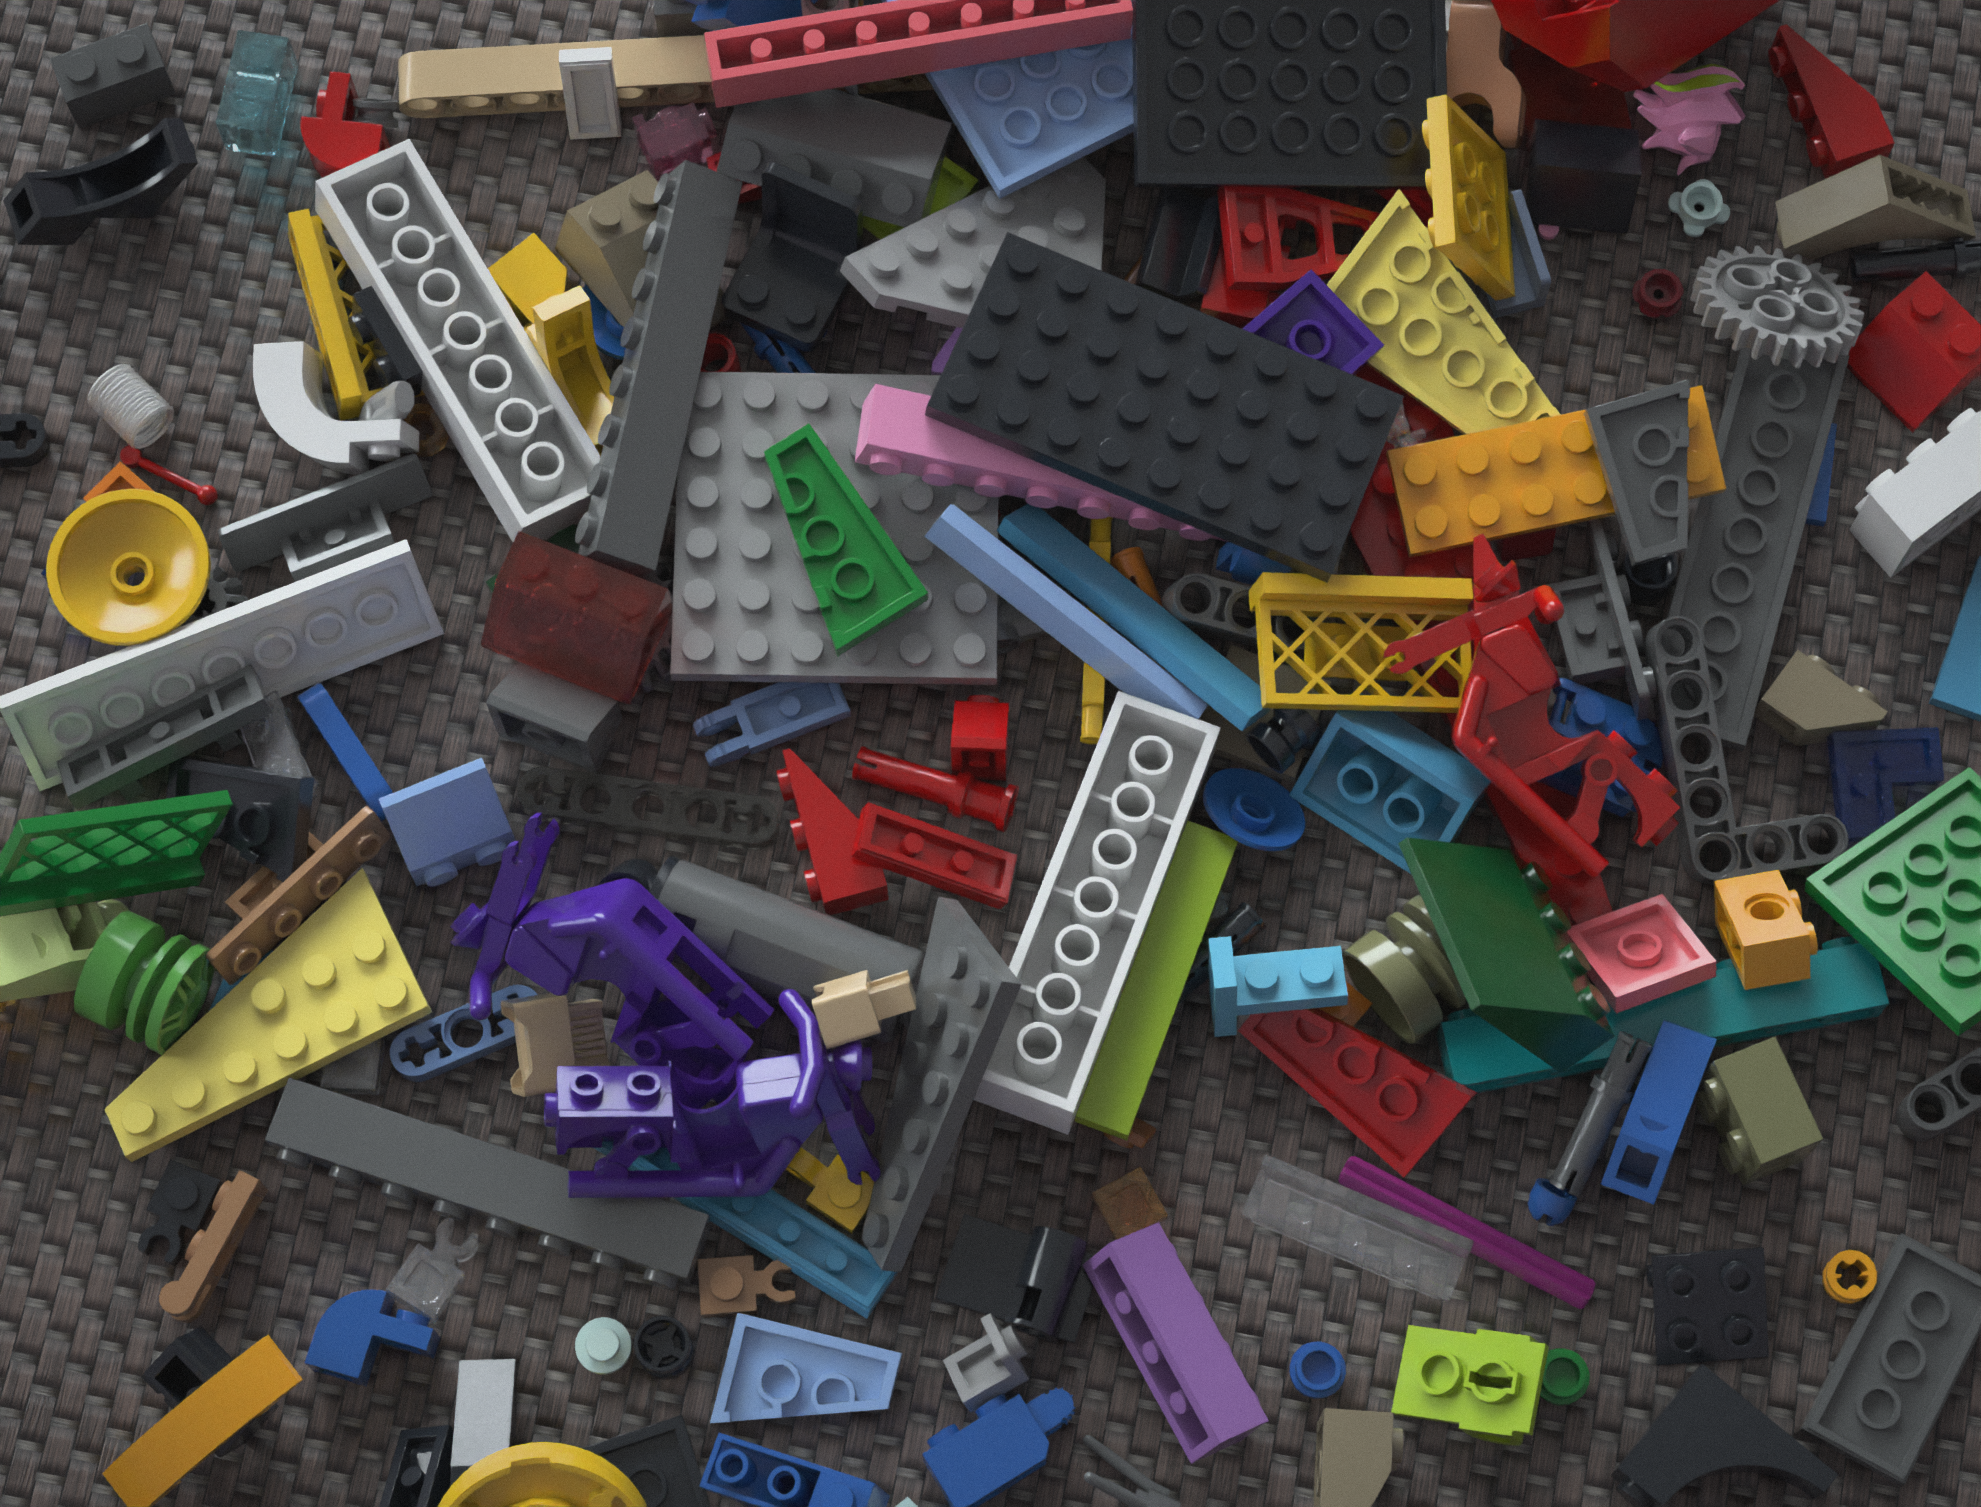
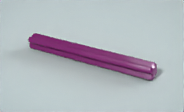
[1338,1156,1596,1309]

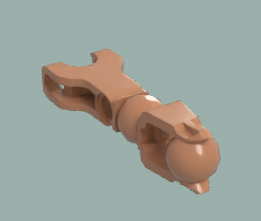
[1446,0,1527,149]

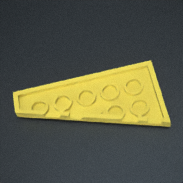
[1327,189,1561,435]
[105,868,432,1162]

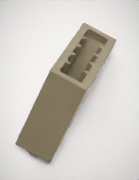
[1775,155,1976,260]

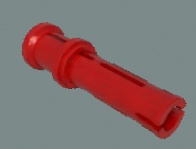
[852,746,1019,832]

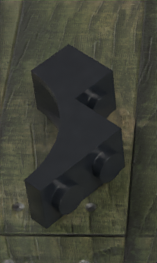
[3,118,198,245]

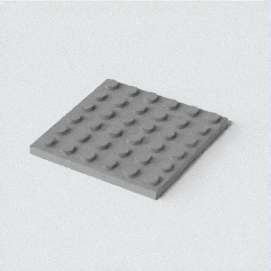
[670,372,998,685]

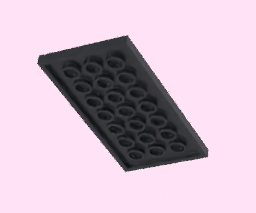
[925,232,1404,583]

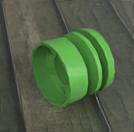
[74,911,215,1055]

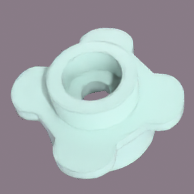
[1668,179,1730,237]

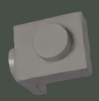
[943,1313,1029,1413]

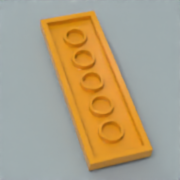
[1386,385,1726,558]

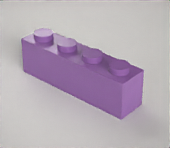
[1082,1222,1269,1464]

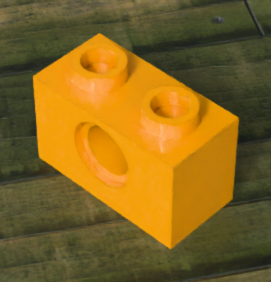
[1714,870,1818,990]

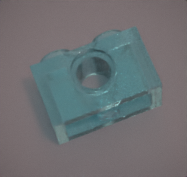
[216,30,299,157]

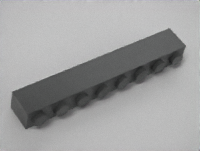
[575,160,743,583]
[265,1078,713,1291]

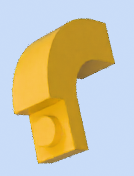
[527,285,614,456]

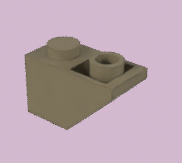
[1754,650,1888,746]

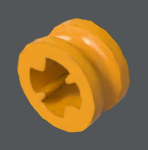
[1822,1250,1877,1304]

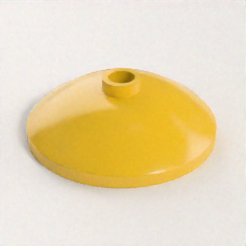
[46,489,211,646]

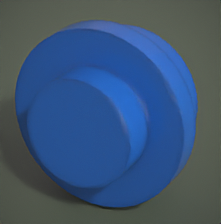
[1289,1341,1346,1399]

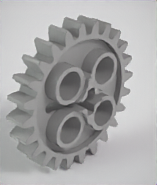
[1690,246,1864,368]

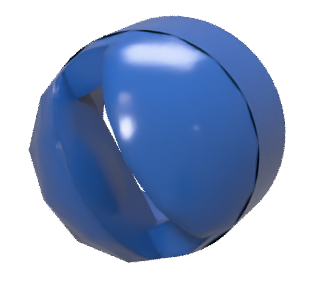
[1527,1178,1577,1226]

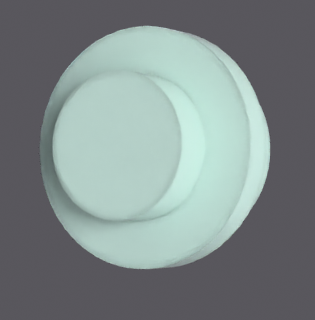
[575,1317,632,1375]

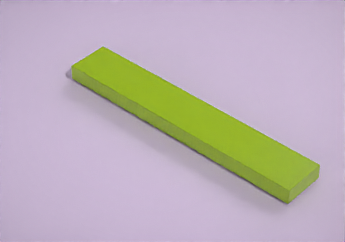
[1075,821,1238,1141]

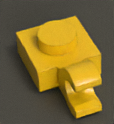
[785,1147,874,1234]

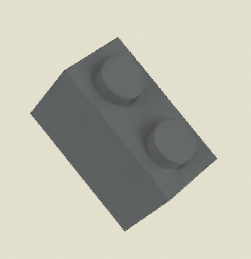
[50,23,176,129]

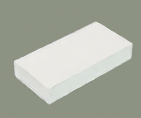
[559,47,621,140]

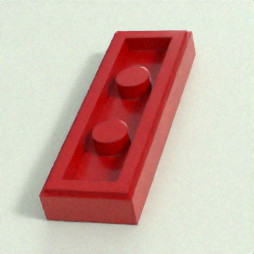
[851,802,1017,909]

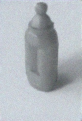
[358,381,414,421]

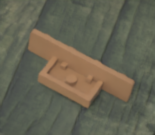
[206,806,390,985]

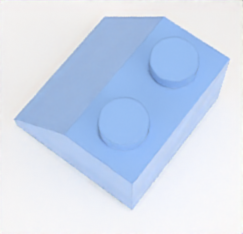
[379,758,516,886]

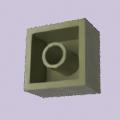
[1695,1036,1823,1186]

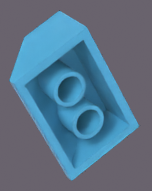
[1289,693,1491,875]

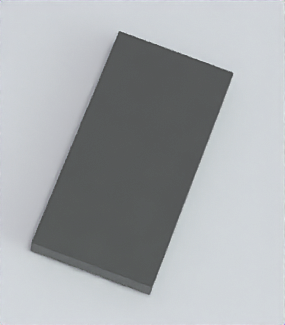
[1799,1233,1981,1486]

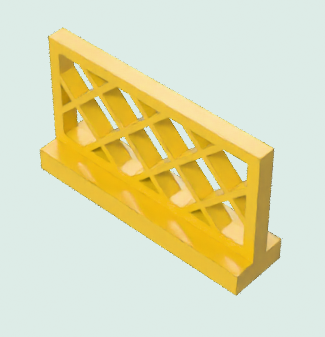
[288,209,425,421]
[1248,572,1473,713]

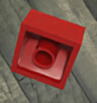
[1847,271,1981,433]

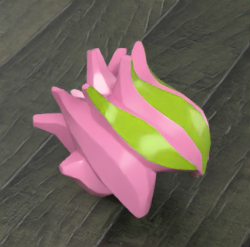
[1633,63,1746,176]

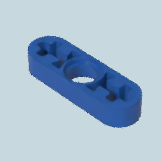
[297,682,393,822]

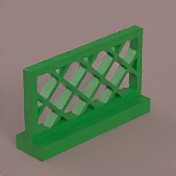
[0,790,232,917]

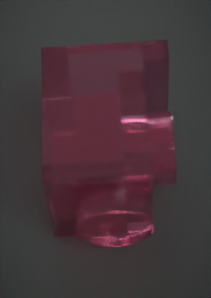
[632,102,717,182]

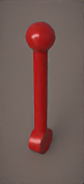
[120,445,218,506]

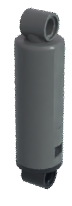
[599,856,925,1043]

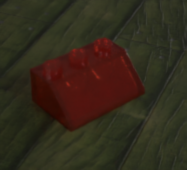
[481,531,673,705]

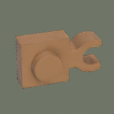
[697,1255,796,1318]

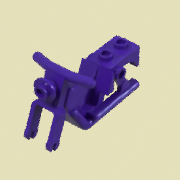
[450,813,775,1109]
[544,989,881,1198]

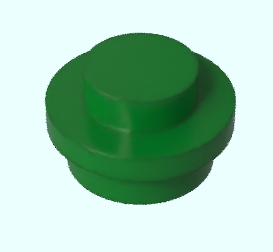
[1540,1348,1590,1406]

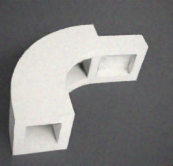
[253,341,420,475]

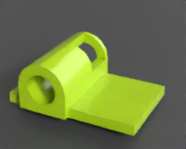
[1391,1325,1549,1445]

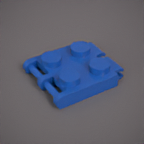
[1538,678,1663,817]

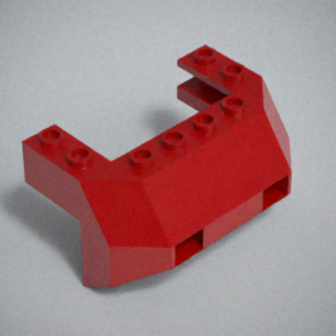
[1491,0,1780,92]

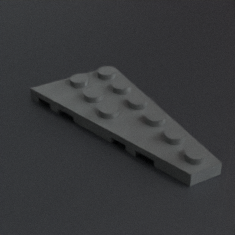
[862,897,1022,1272]

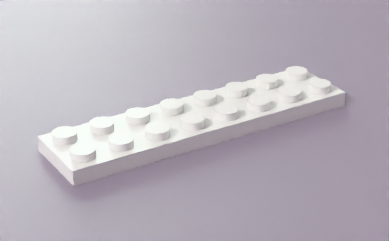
[0,540,444,791]

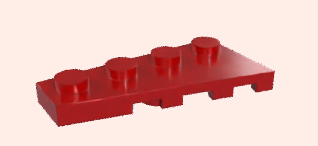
[1238,1008,1477,1178]

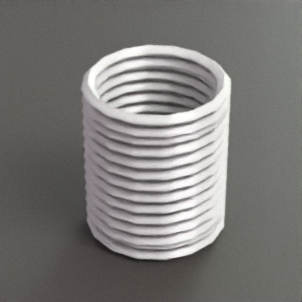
[87,364,174,449]

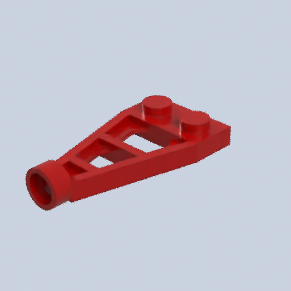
[1217,186,1424,291]

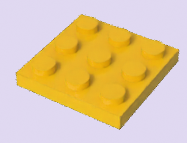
[1422,94,1515,301]

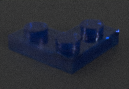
[1827,727,1944,842]

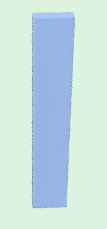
[924,504,1208,719]

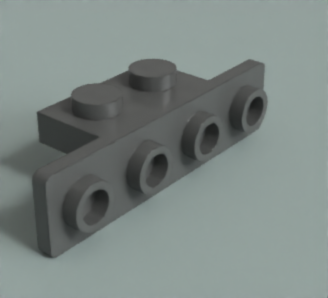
[217,454,432,582]
[1547,518,1657,720]

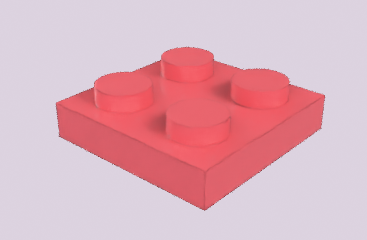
[1567,894,1716,1013]

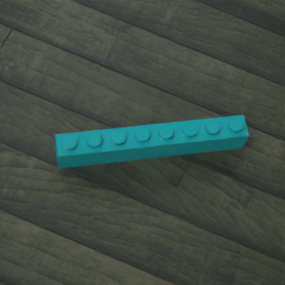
[1436,936,1889,1093]

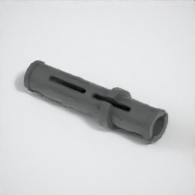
[1549,1031,1653,1197]

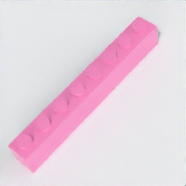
[855,384,1228,542]

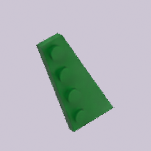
[764,423,928,657]

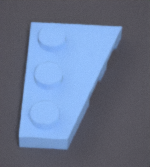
[710,1313,903,1423]

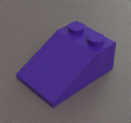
[1243,270,1384,376]

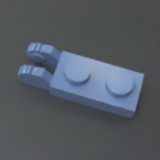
[693,682,851,767]

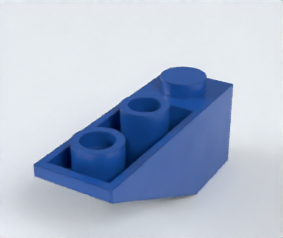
[1601,1019,1717,1205]
[699,1433,890,1507]

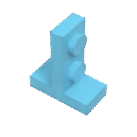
[1209,936,1348,1037]

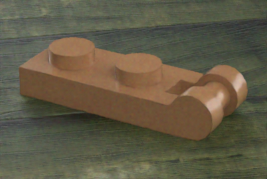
[159,1170,268,1323]

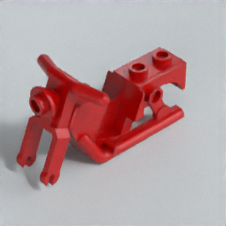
[1383,560,1680,878]

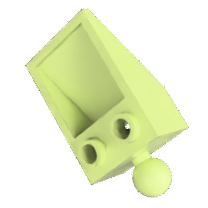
[0,899,130,1002]

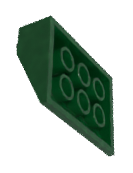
[1398,837,1615,1073]

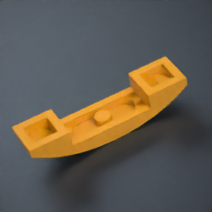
[102,1335,303,1507]

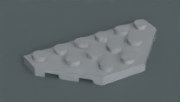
[840,157,1106,328]

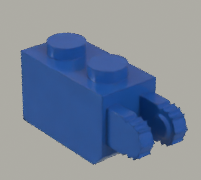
[922,1387,1075,1507]

